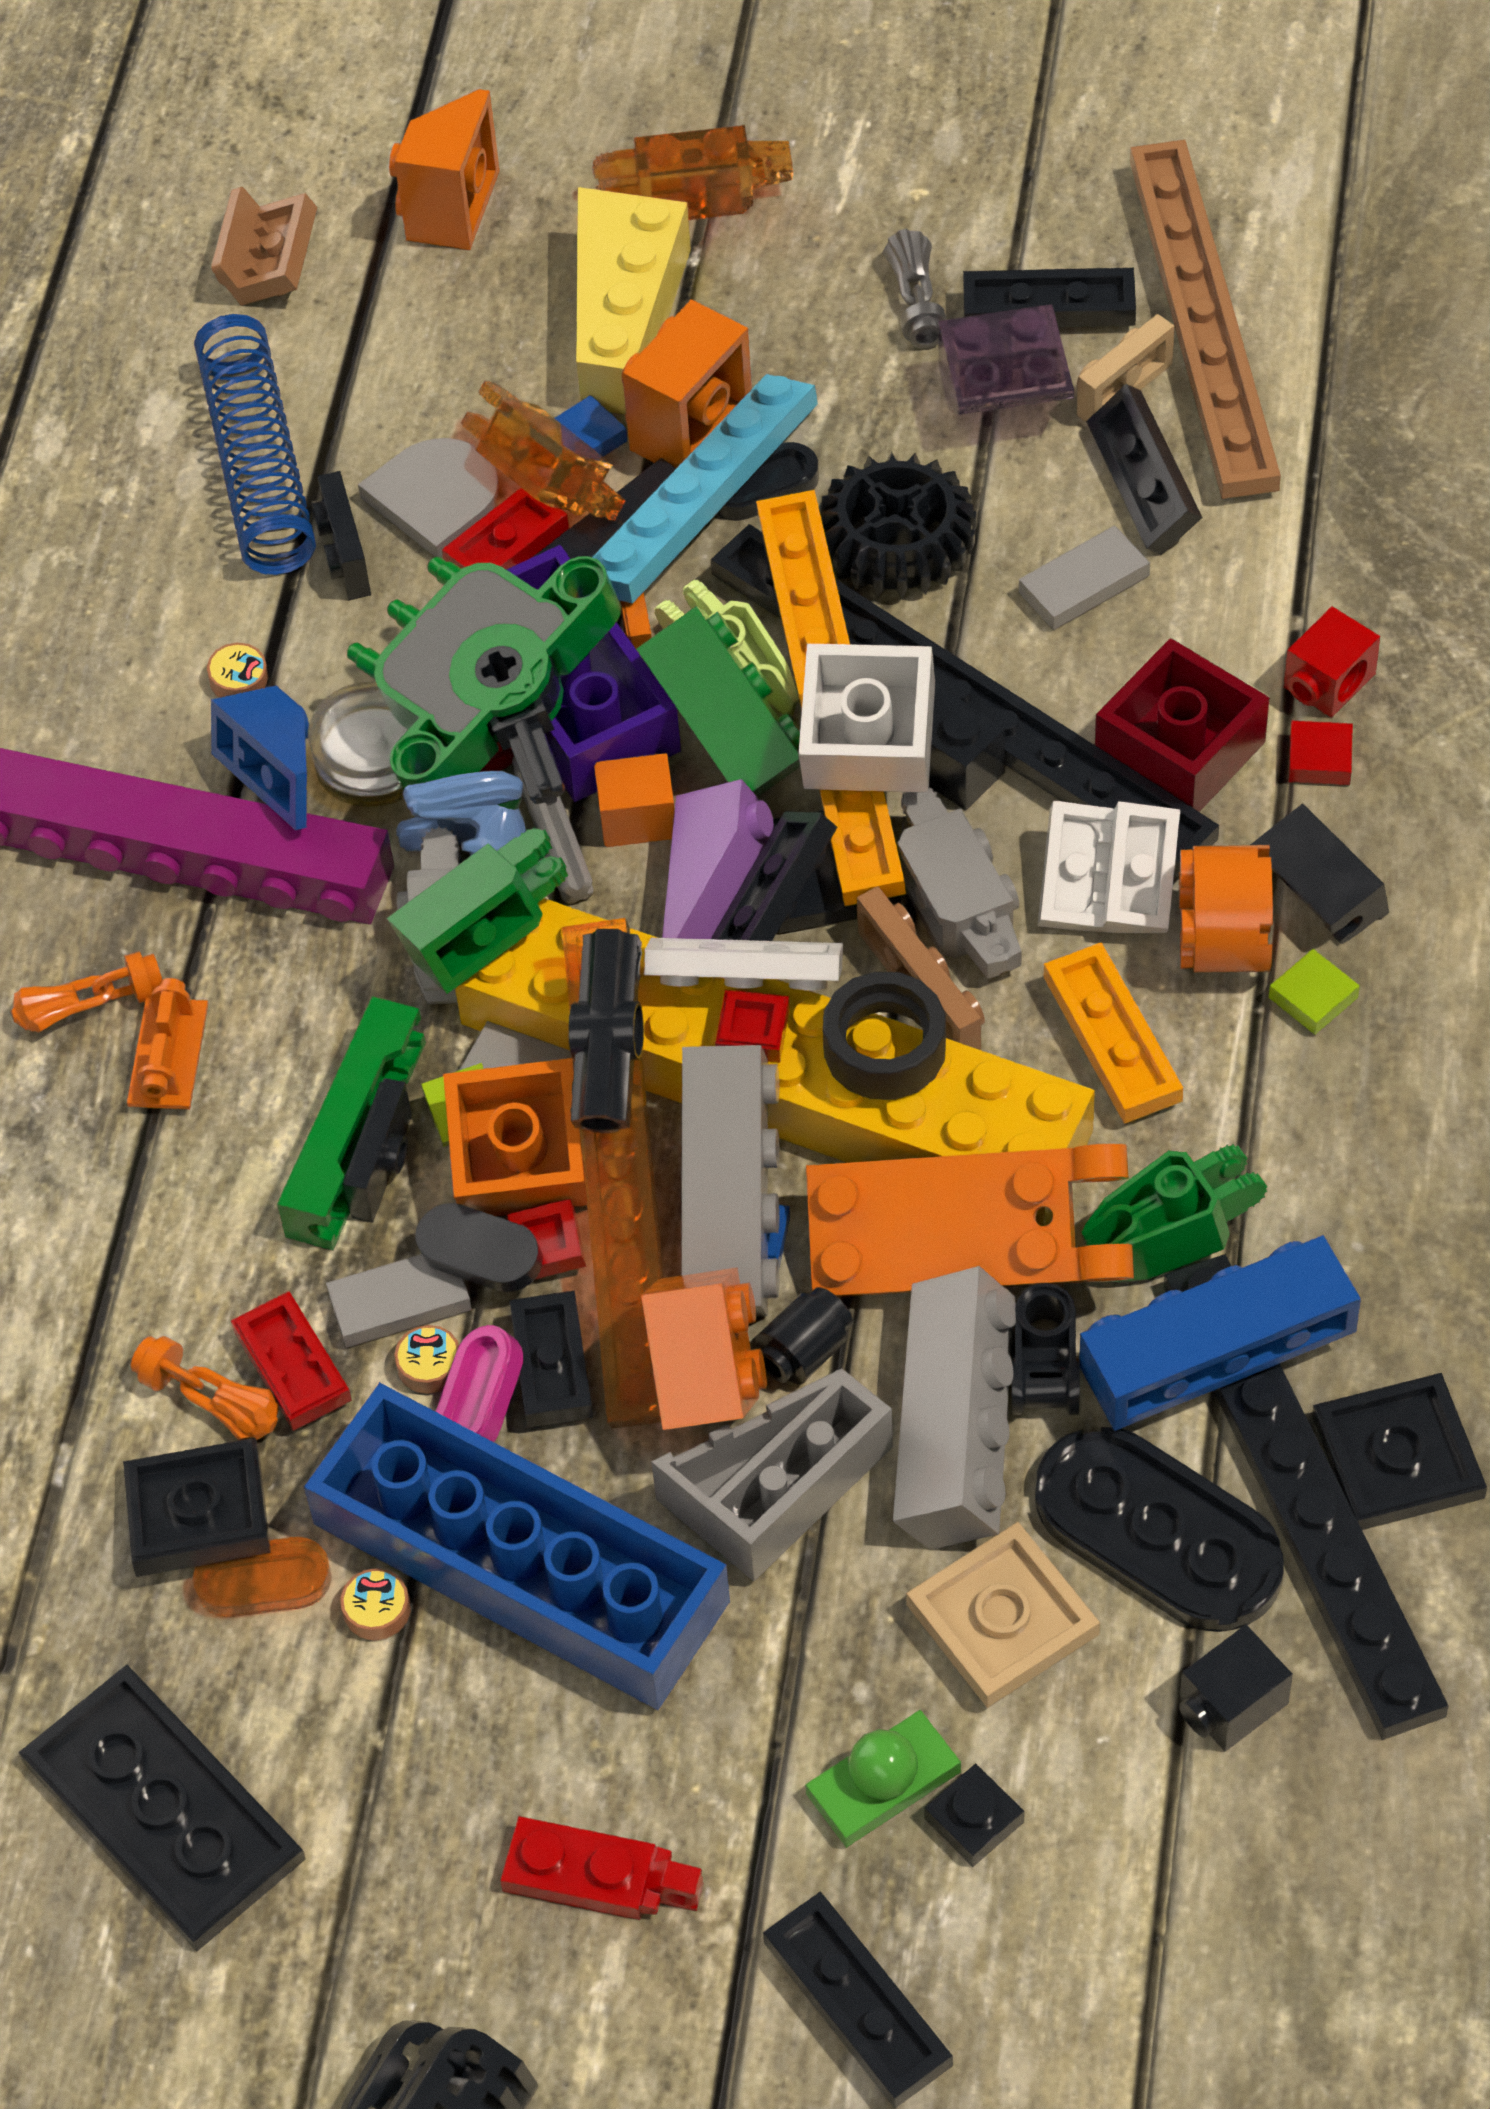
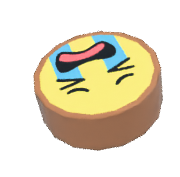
[207,642,268,698]
[394,1325,459,1394]
[340,1568,411,1641]

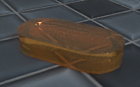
[193,1537,332,1617]

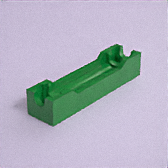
[277,996,426,1251]

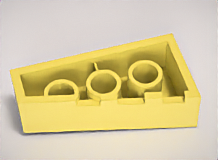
[576,187,691,415]

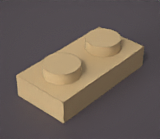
[1077,314,1175,423]

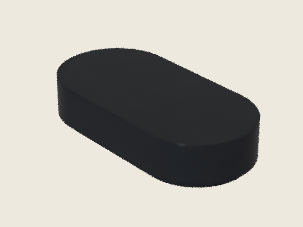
[716,442,819,521]
[416,1203,543,1292]

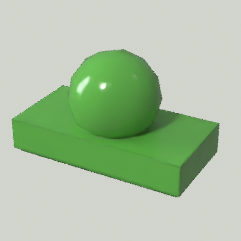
[805,1710,961,1848]

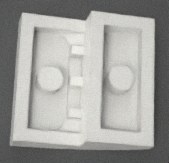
[1037,801,1180,933]

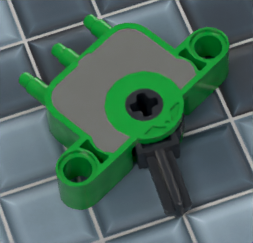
[347,556,621,805]

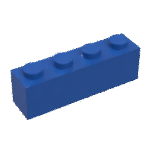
[1079,1235,1361,1431]

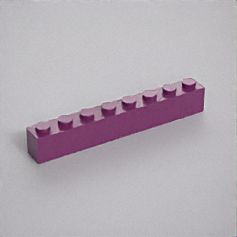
[0,748,395,925]

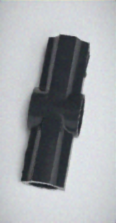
[569,929,644,1133]

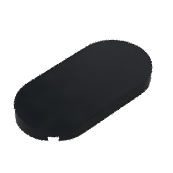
[1035,1427,1284,1632]

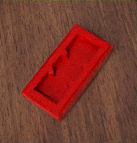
[231,1291,352,1431]

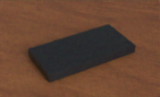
[18,1664,306,1951]

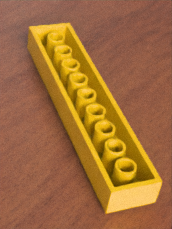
[455,898,1095,1226]

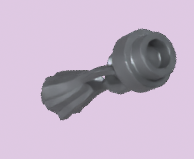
[882,228,948,349]

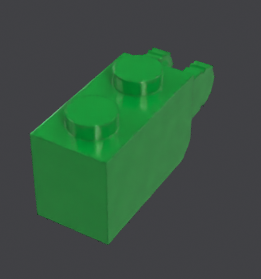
[387,827,568,994]

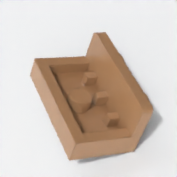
[211,186,317,306]

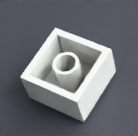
[799,644,935,793]

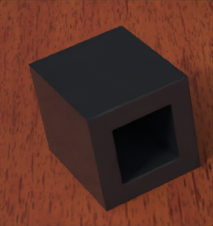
[1179,1624,1293,1752]

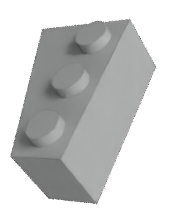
[651,1368,893,1581]

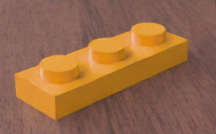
[1044,942,1183,1124]

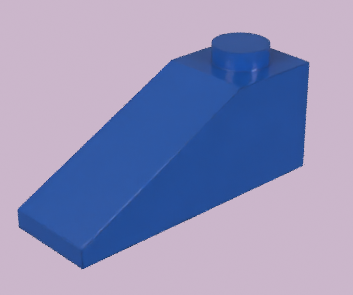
[211,685,309,830]

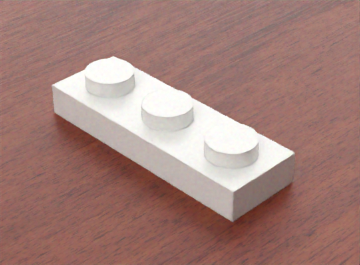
[644,938,843,990]

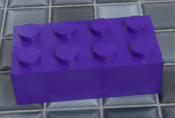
[507,545,681,802]

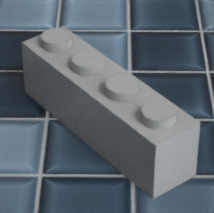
[682,1045,780,1317]
[893,1266,1016,1550]

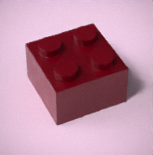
[1095,637,1270,812]

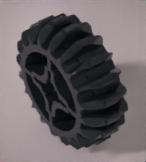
[819,451,977,599]

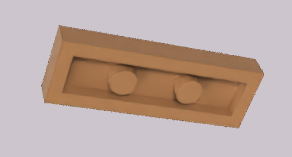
[857,886,985,1050]

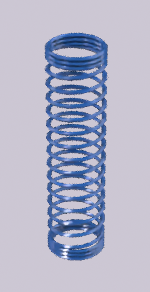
[194,314,316,575]

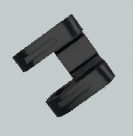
[341,2020,539,2109]

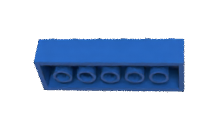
[304,1382,730,1710]

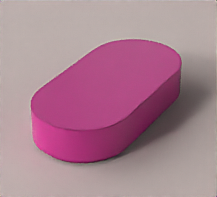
[435,1325,523,1442]

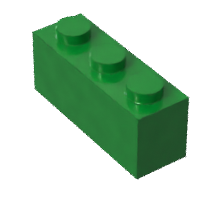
[637,606,800,797]

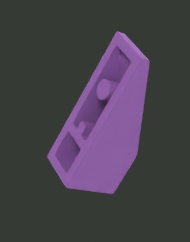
[662,779,774,939]

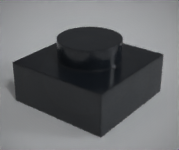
[924,1763,1025,1867]

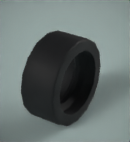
[823,971,946,1100]

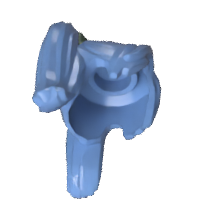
[396,771,526,856]

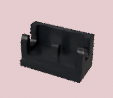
[1250,803,1389,944]

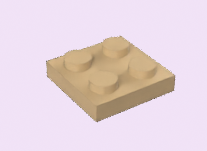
[906,1522,1100,1708]

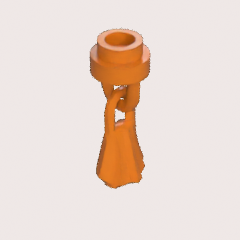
[10,951,162,1033]
[131,1336,279,1441]

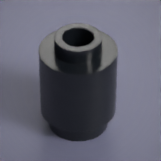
[756,1287,853,1384]

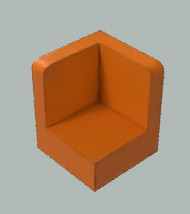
[594,753,675,847]

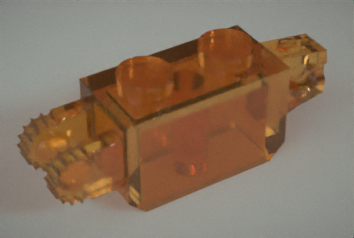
[592,125,793,220]
[461,380,626,521]

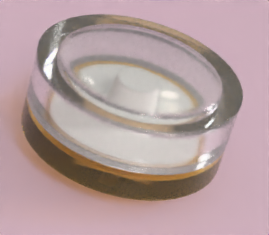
[308,681,429,807]

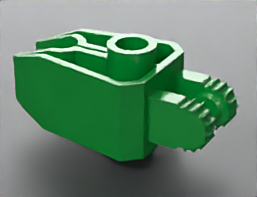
[1081,1144,1268,1282]

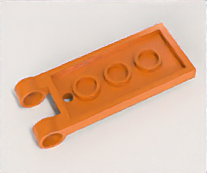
[806,1144,1134,1297]

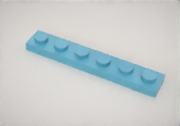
[592,374,818,604]

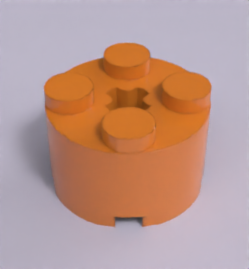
[1179,845,1273,973]

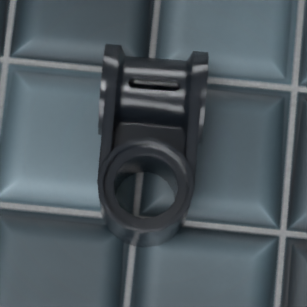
[1012,1283,1080,1415]

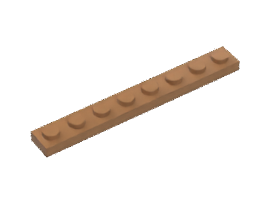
[1130,139,1281,499]

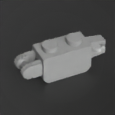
[898,788,1022,979]

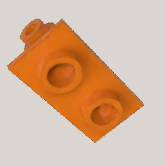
[127,978,209,1110]

